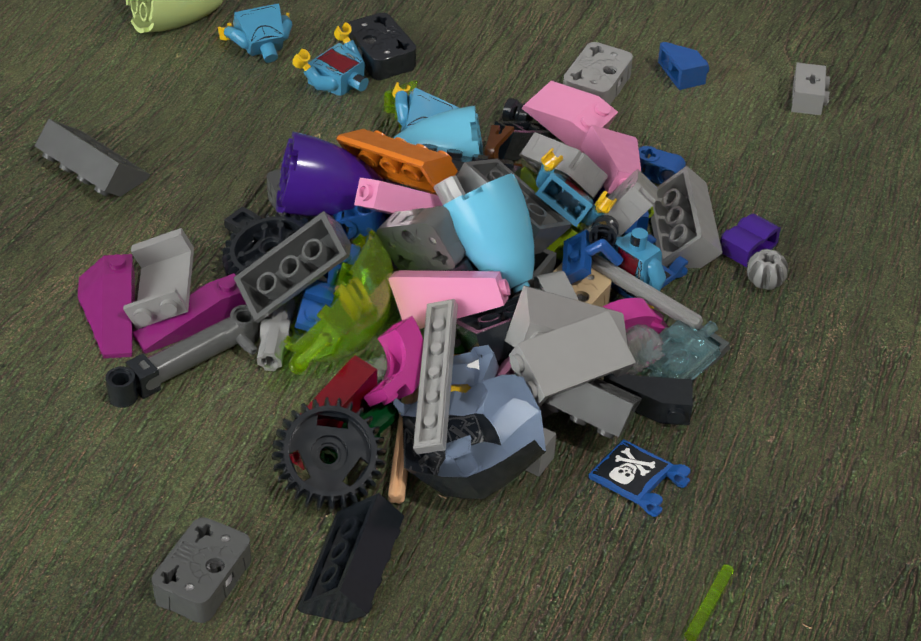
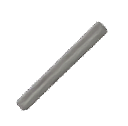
[591,254,703,331]

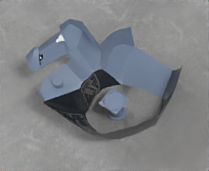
[393,345,546,499]

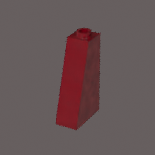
[281,355,377,470]

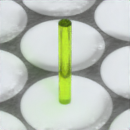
[684,564,734,641]

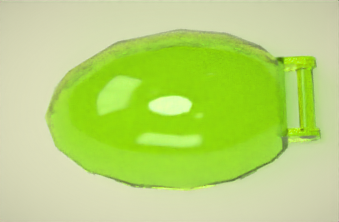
[283,228,394,375]

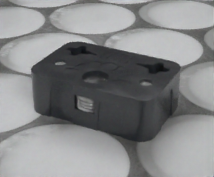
[348,13,416,80]

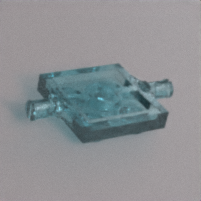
[638,320,721,380]

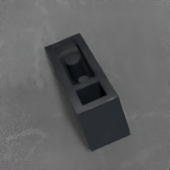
[484,121,556,160]
[603,373,693,425]

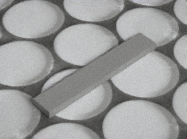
[413,299,458,454]

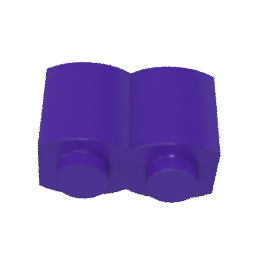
[720,213,781,267]

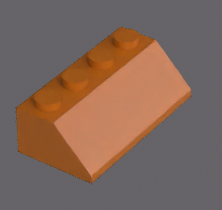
[336,129,458,195]

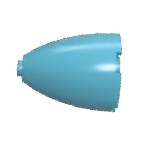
[394,105,483,157]
[443,173,534,293]

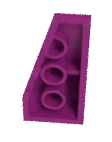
[78,254,135,359]
[133,274,247,354]

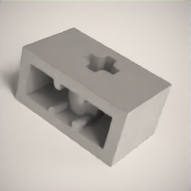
[791,63,830,115]

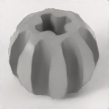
[747,249,788,290]

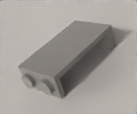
[123,228,194,329]
[509,311,636,407]

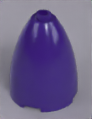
[276,131,383,216]

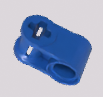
[639,146,686,184]
[334,206,385,239]

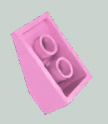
[522,81,618,153]

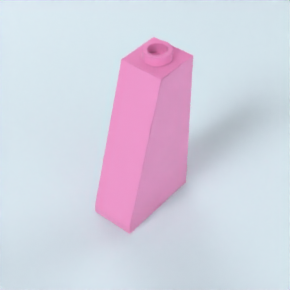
[581,125,641,194]
[354,178,443,215]
[388,270,510,329]

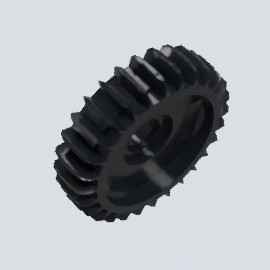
[222,212,308,276]
[271,397,386,512]

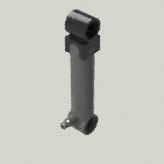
[105,305,260,408]

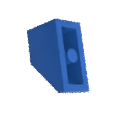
[658,42,709,90]

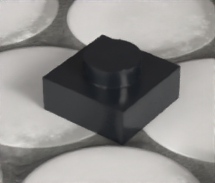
[224,206,262,233]

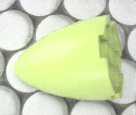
[126,0,224,33]

